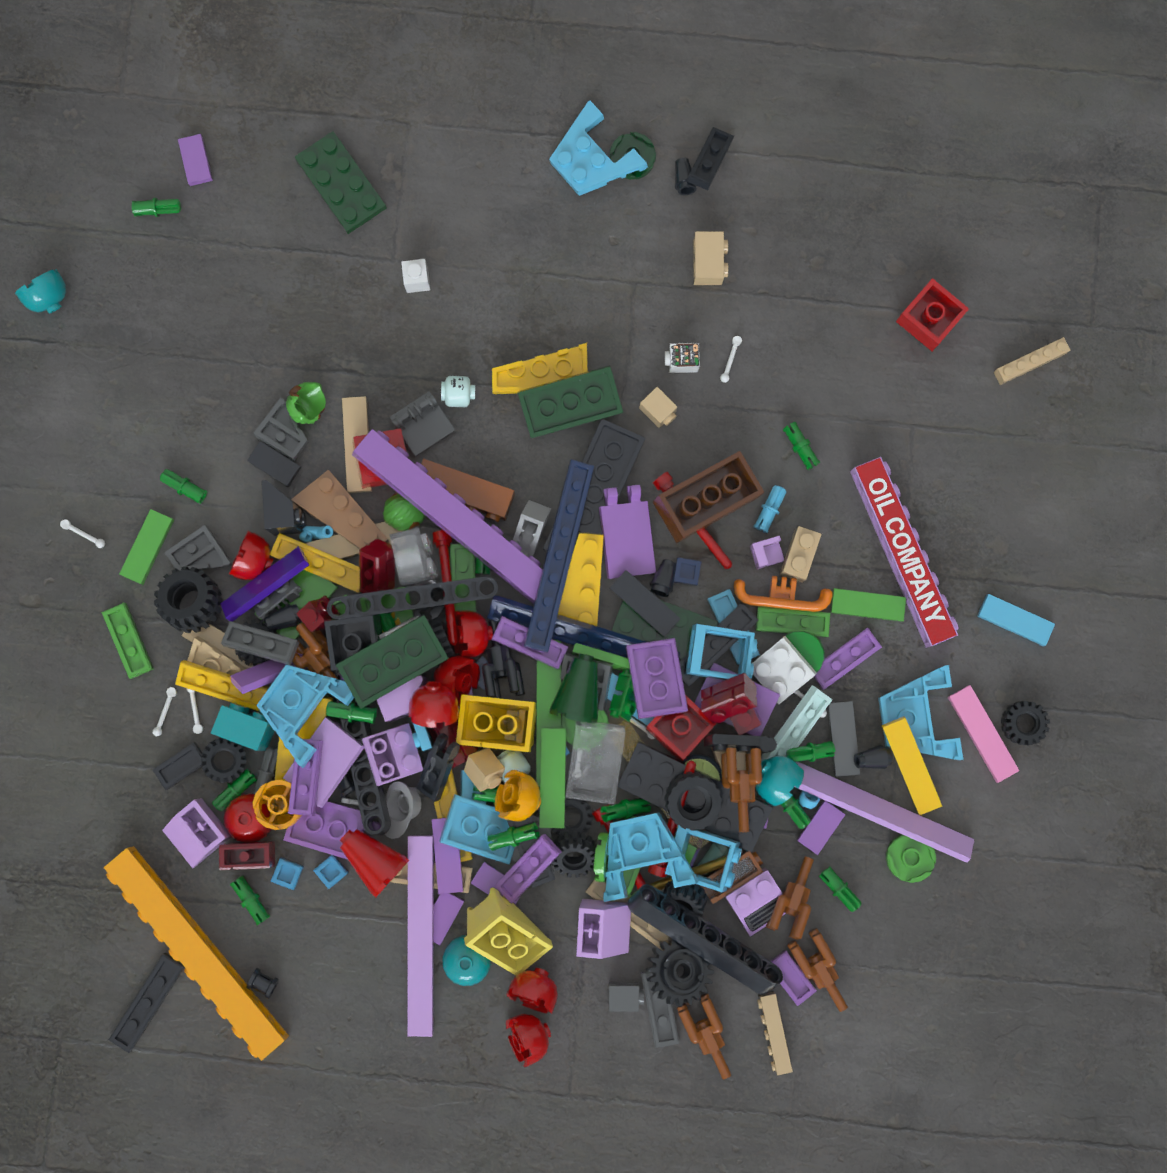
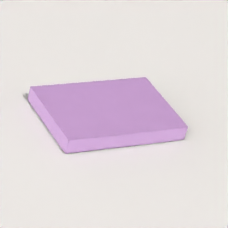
[283,717,364,808]

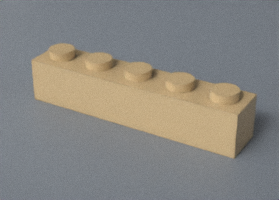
[994,337,1070,385]
[757,991,793,1075]

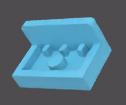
[412,723,433,751]

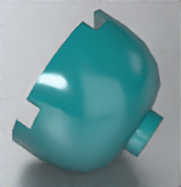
[15,269,67,314]
[755,755,804,806]
[442,935,492,986]

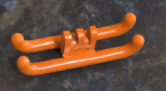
[734,576,833,612]

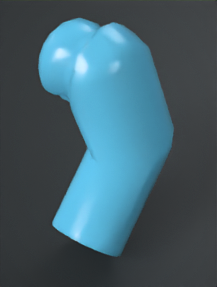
[299,526,333,543]

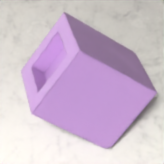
[750,536,784,569]

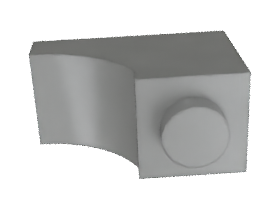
[513,500,551,557]

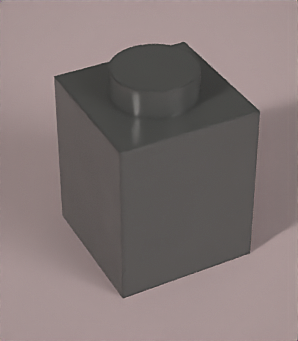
[608,982,644,1012]

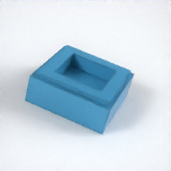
[313,855,349,889]
[271,858,304,890]

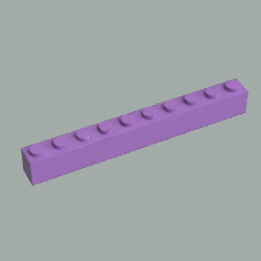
[352,429,542,604]

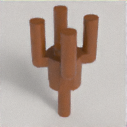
[292,623,339,680]
[721,748,762,832]
[766,856,814,940]
[787,928,848,1012]
[677,993,731,1079]

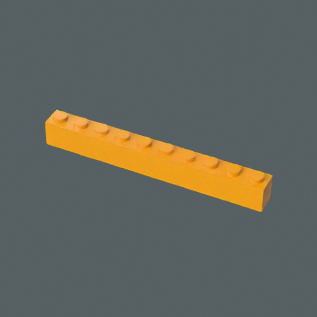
[104,846,289,1061]

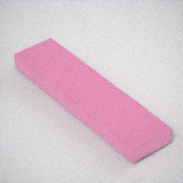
[948,685,1019,783]

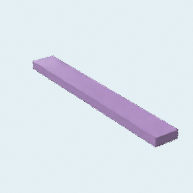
[794,762,974,863]
[407,835,434,1037]

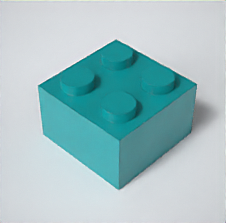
[211,703,275,751]

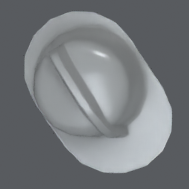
[379,781,422,839]

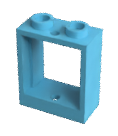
[686,624,757,680]
[665,825,742,892]

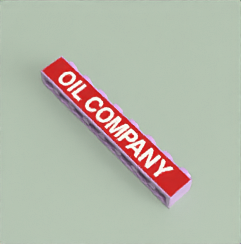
[850,457,958,648]

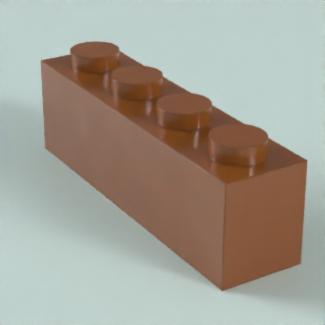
[421,459,515,522]

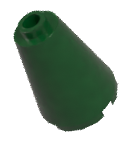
[549,653,598,723]

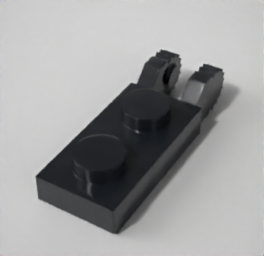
[417,733,460,802]
[704,734,778,754]

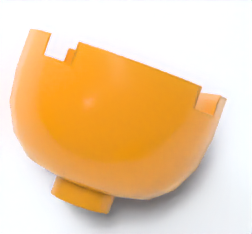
[495,770,541,821]
[253,780,302,830]

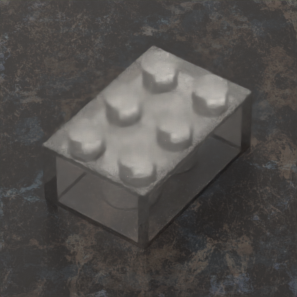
[389,528,439,588]
[565,721,626,805]

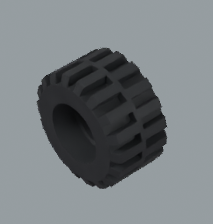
[154,566,223,633]

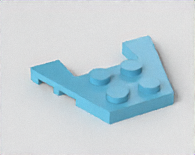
[549,101,648,196]
[257,665,354,768]
[878,665,963,760]
[603,813,698,902]

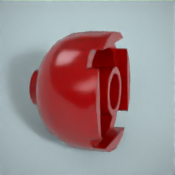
[229,531,273,580]
[453,610,493,658]
[434,656,480,707]
[409,681,459,728]
[224,793,272,843]
[506,968,558,1014]
[506,1013,551,1068]

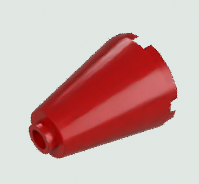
[340,829,409,898]

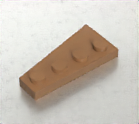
[291,470,389,549]

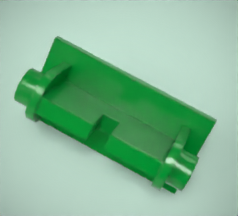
[609,669,636,722]

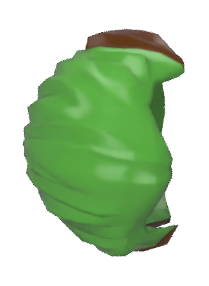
[286,382,326,424]
[383,493,425,531]

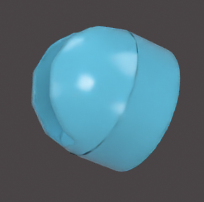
[799,790,820,809]

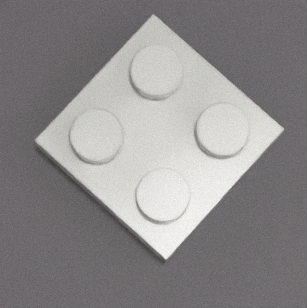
[752,636,817,704]

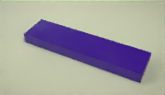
[220,546,309,622]

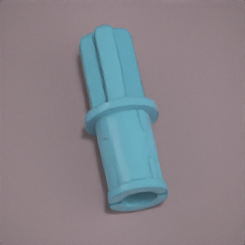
[753,485,786,533]

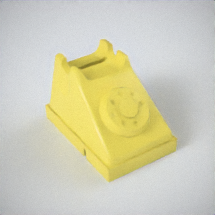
[464,887,553,975]

